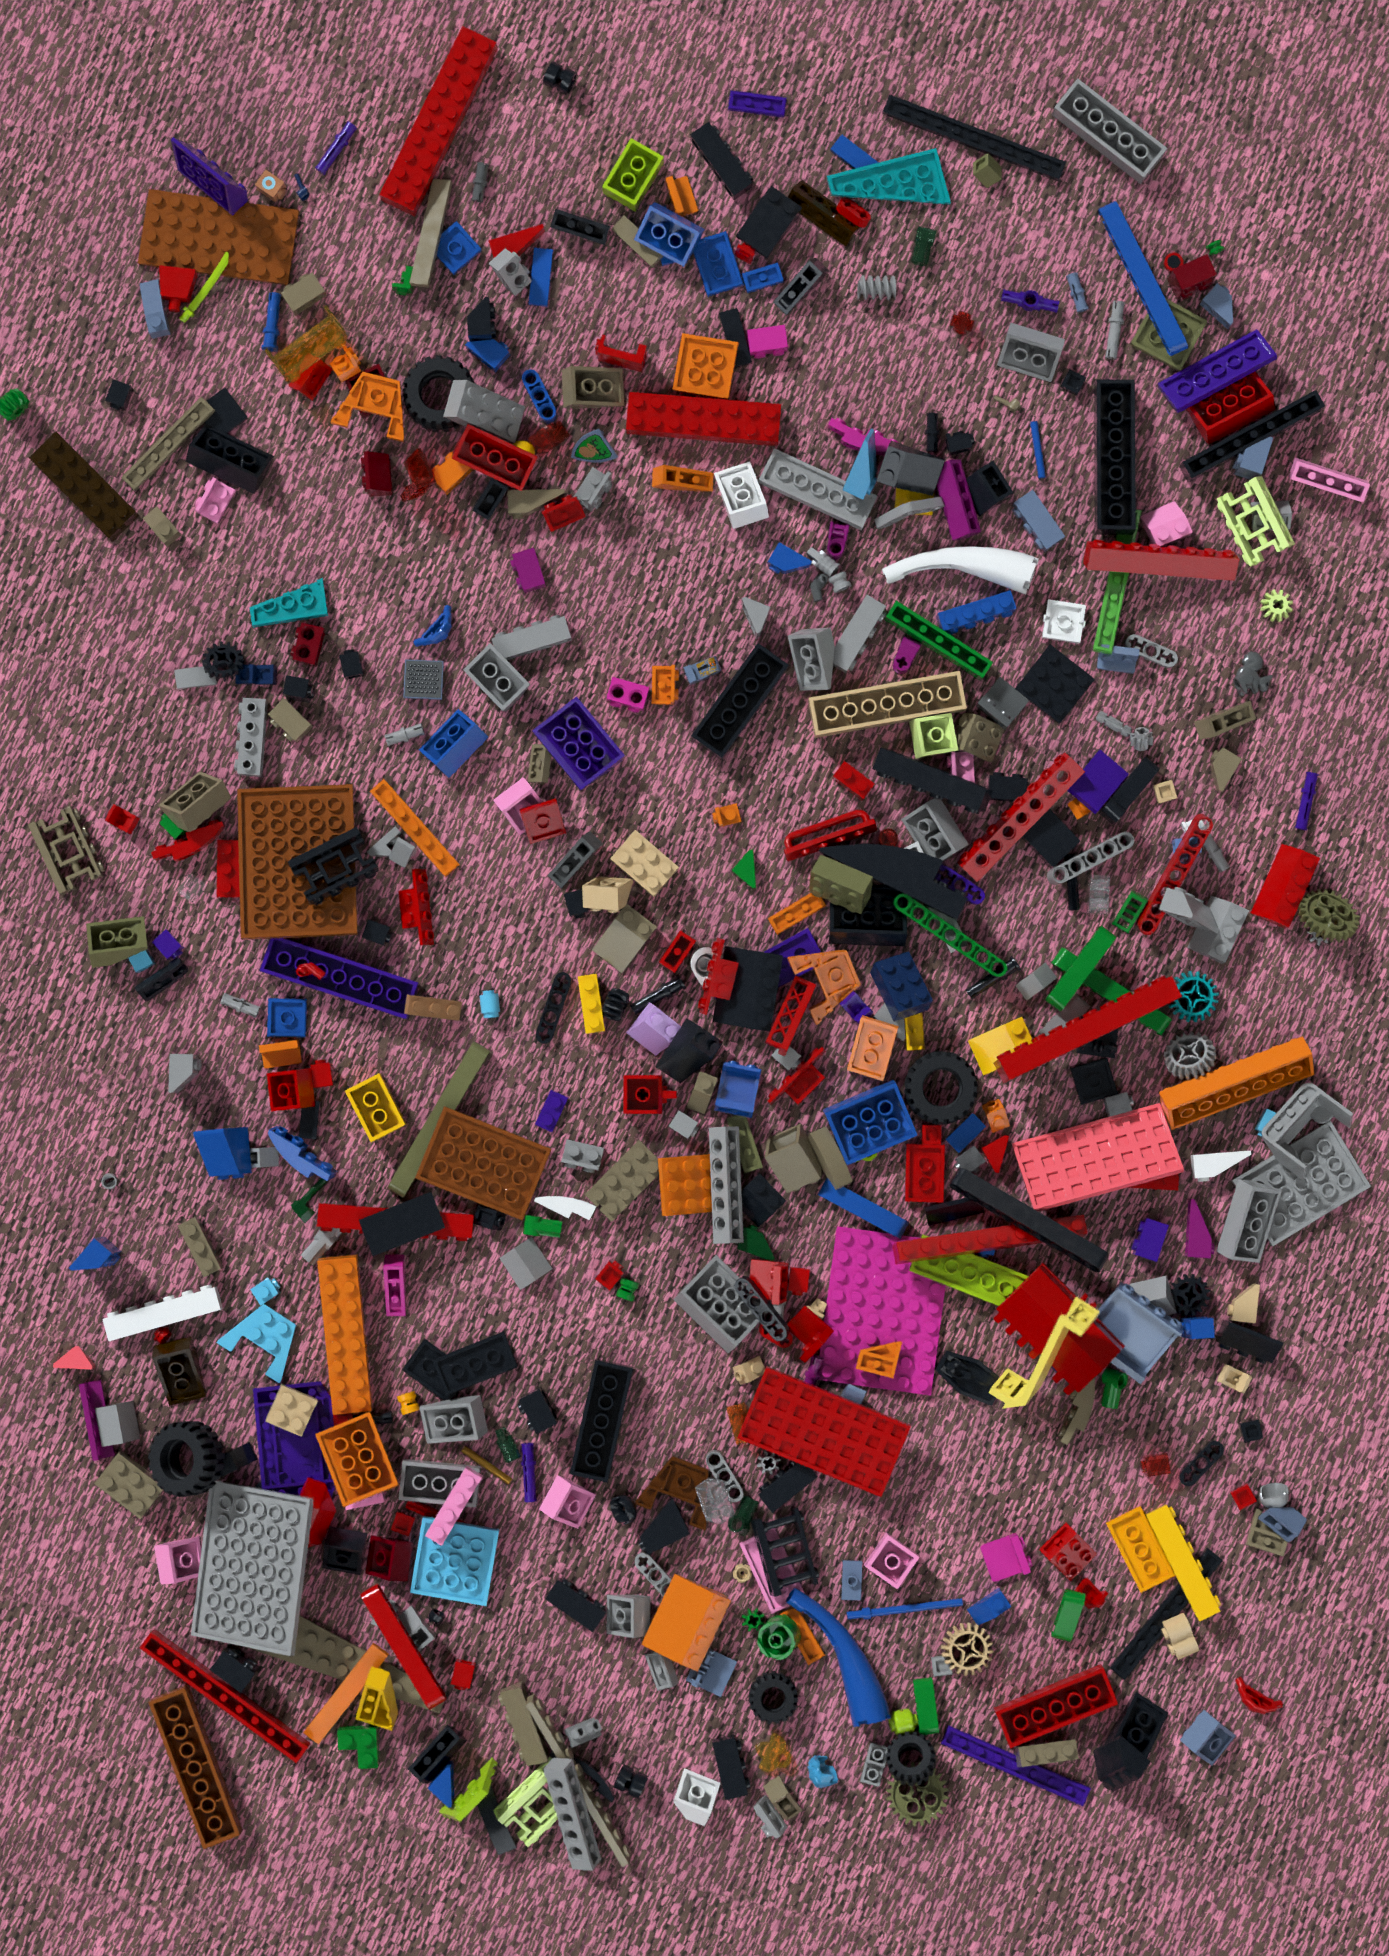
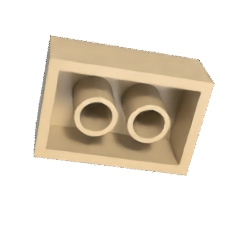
[610,830,679,897]

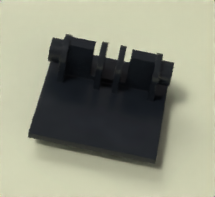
[1076,1016,1119,1058]

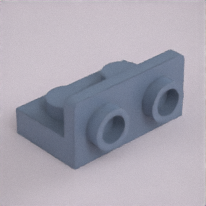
[1097,644,1140,674]

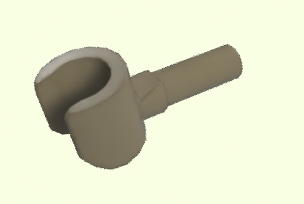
[994,395,1021,412]

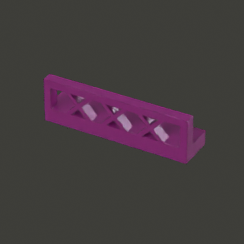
[79,1379,116,1461]

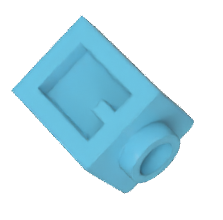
[250,1277,281,1305]

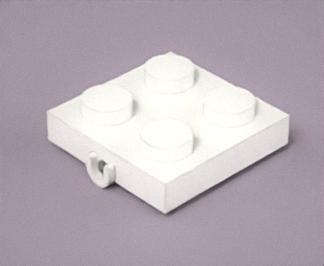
[1042,599,1086,644]

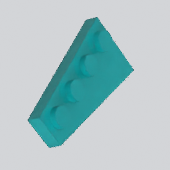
[249,578,328,628]

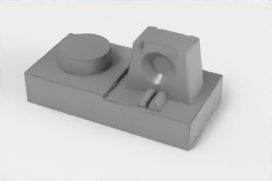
[753,1795,788,1839]

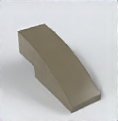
[808,1126,852,1190]

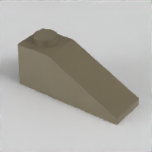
[507,489,565,520]
[1194,701,1256,740]

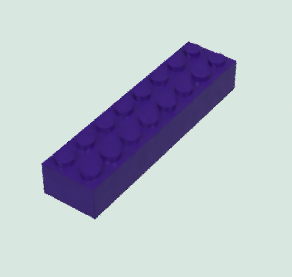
[260,938,420,1020]

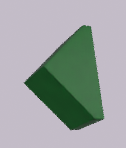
[731,849,756,889]

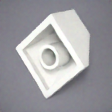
[673,1768,720,1826]

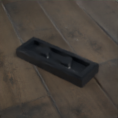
[719,308,752,368]
[924,1198,984,1226]

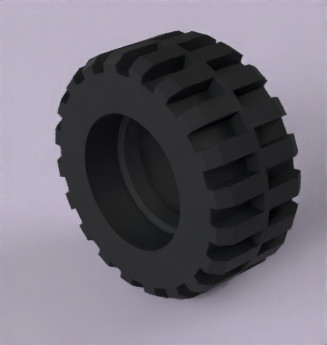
[402,355,474,432]
[904,1051,979,1125]
[148,1421,225,1497]

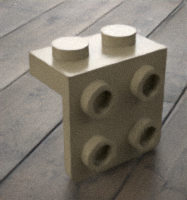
[956,713,1004,762]

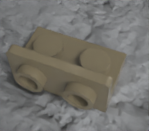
[528,744,552,785]

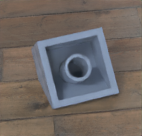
[1232,437,1273,480]
[1180,1710,1236,1765]

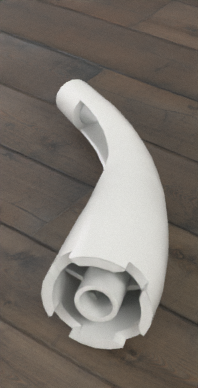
[882,546,1039,595]

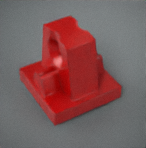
[734,243,755,264]

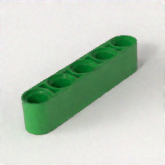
[1045,925,1116,1012]

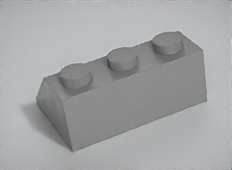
[997,322,1065,382]
[463,643,530,712]
[901,798,969,861]
[1159,887,1219,934]
[1187,896,1249,964]

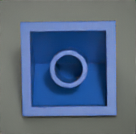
[428,1760,454,1807]

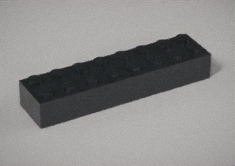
[1094,379,1136,535]

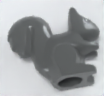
[1233,651,1273,697]

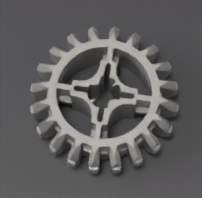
[1164,1031,1217,1080]

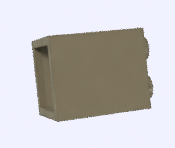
[765,1123,822,1193]

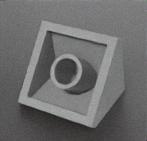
[741,597,770,639]
[500,1237,552,1290]
[1130,1275,1177,1315]
[95,1400,140,1447]

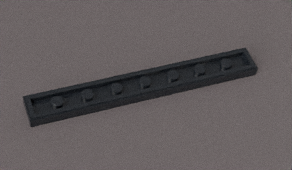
[1109,1547,1223,1680]

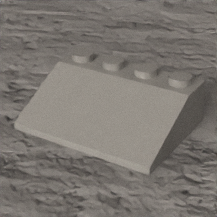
[673,1255,768,1353]

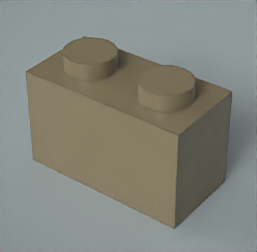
[281,272,327,316]
[268,698,313,743]

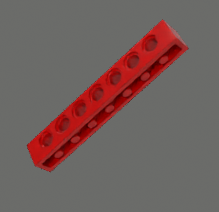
[957,752,1085,882]

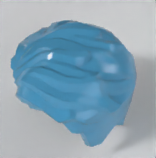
[807,1755,838,1788]

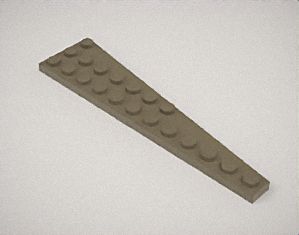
[243,1615,446,1713]

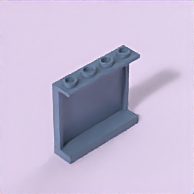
[1098,1282,1184,1384]

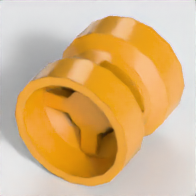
[396,1391,420,1415]

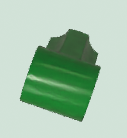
[523,1215,563,1238]
[1101,1367,1128,1409]

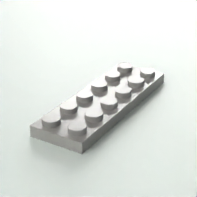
[758,448,878,531]

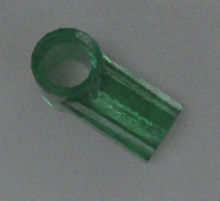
[911,226,937,266]
[728,1495,759,1536]

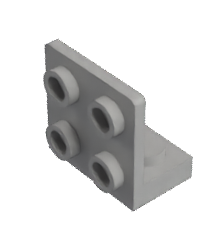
[574,467,613,512]

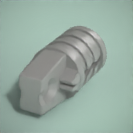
[807,547,840,578]

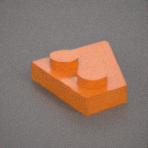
[855,1341,902,1378]

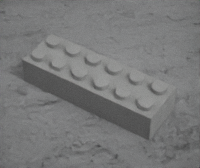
[1052,78,1167,184]

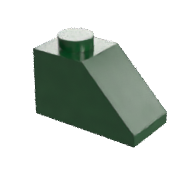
[737,1224,774,1261]

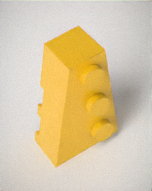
[355,1666,398,1731]

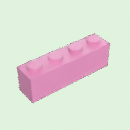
[1288,458,1370,502]
[425,1466,483,1546]

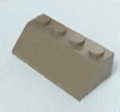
[498,1681,550,1766]

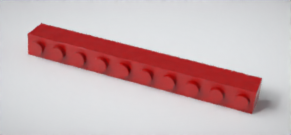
[892,1215,1088,1265]
[140,1629,311,1763]

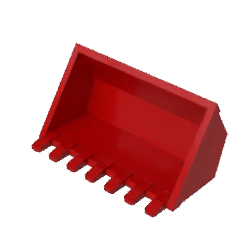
[993,1262,1125,1395]

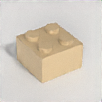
[265,1384,318,1437]

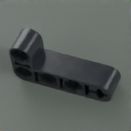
[1099,756,1160,825]

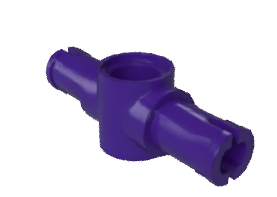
[1001,289,1059,313]

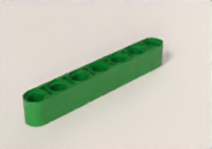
[893,894,1007,977]
[1051,947,1172,1036]

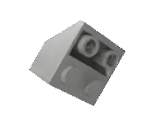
[398,1605,436,1651]

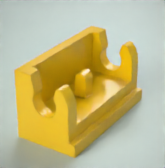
[904,1013,925,1051]

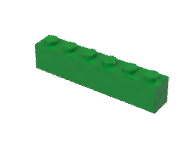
[885,600,993,681]

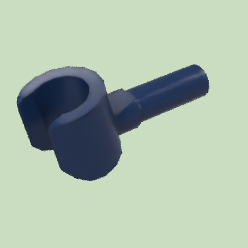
[294,174,309,201]

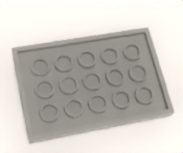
[1231,1121,1371,1246]

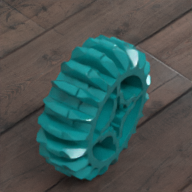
[1168,971,1219,1023]

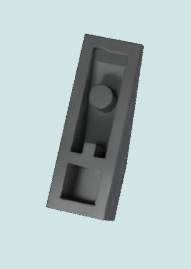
[548,831,603,888]

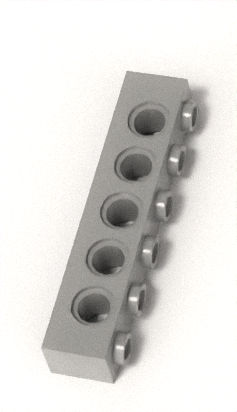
[709,1127,743,1244]
[544,1758,601,1871]

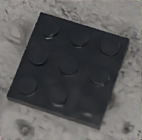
[1015,644,1095,724]

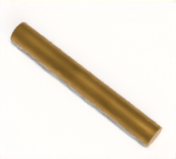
[461,1445,512,1485]

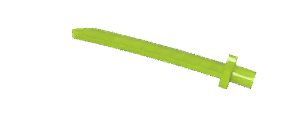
[179,252,229,323]

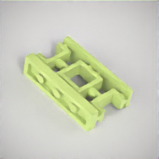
[1217,476,1295,567]
[493,1757,558,1847]

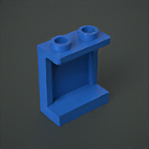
[714,1061,761,1118]

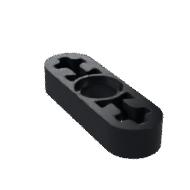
[1178,1440,1224,1486]

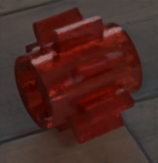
[950,311,974,335]

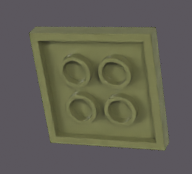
[1130,298,1207,371]

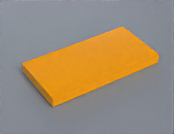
[1106,1506,1175,1593]

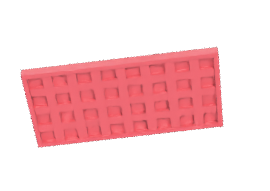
[1012,1103,1184,1212]

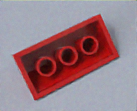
[452,424,538,491]
[1251,844,1320,929]

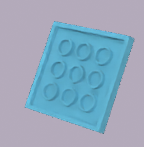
[410,1516,500,1606]

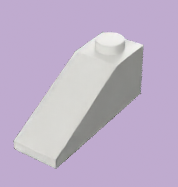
[1191,1151,1251,1182]

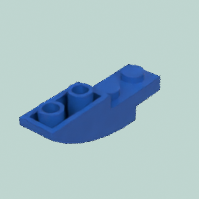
[268,1126,337,1181]

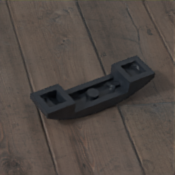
[549,1750,615,1802]
[476,1779,517,1855]

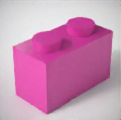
[747,325,788,359]

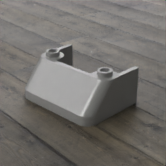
[1262,1083,1353,1180]

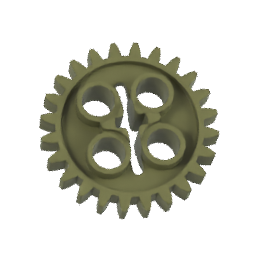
[1298,889,1360,943]
[886,1762,949,1827]

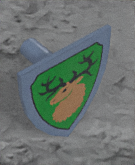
[571,429,618,463]

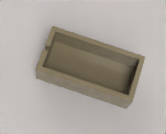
[585,1140,659,1222]

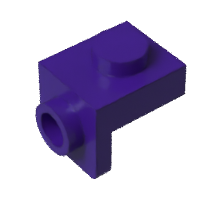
[840,991,873,1024]

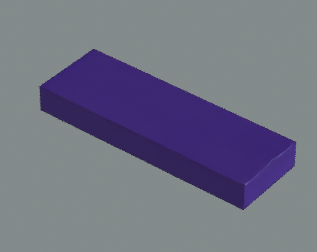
[728,90,787,118]

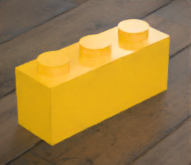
[578,974,605,1034]

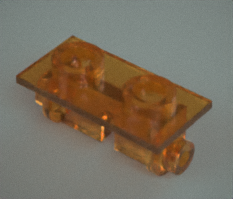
[726,1402,747,1445]

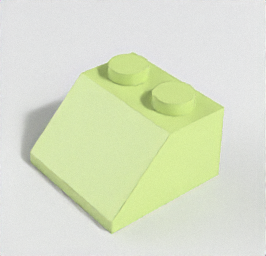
[909,713,958,759]

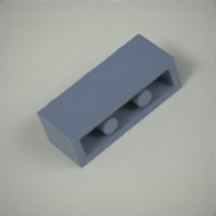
[1012,490,1065,552]

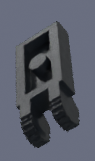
[135,958,188,1001]

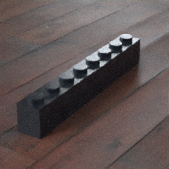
[1179,390,1325,483]

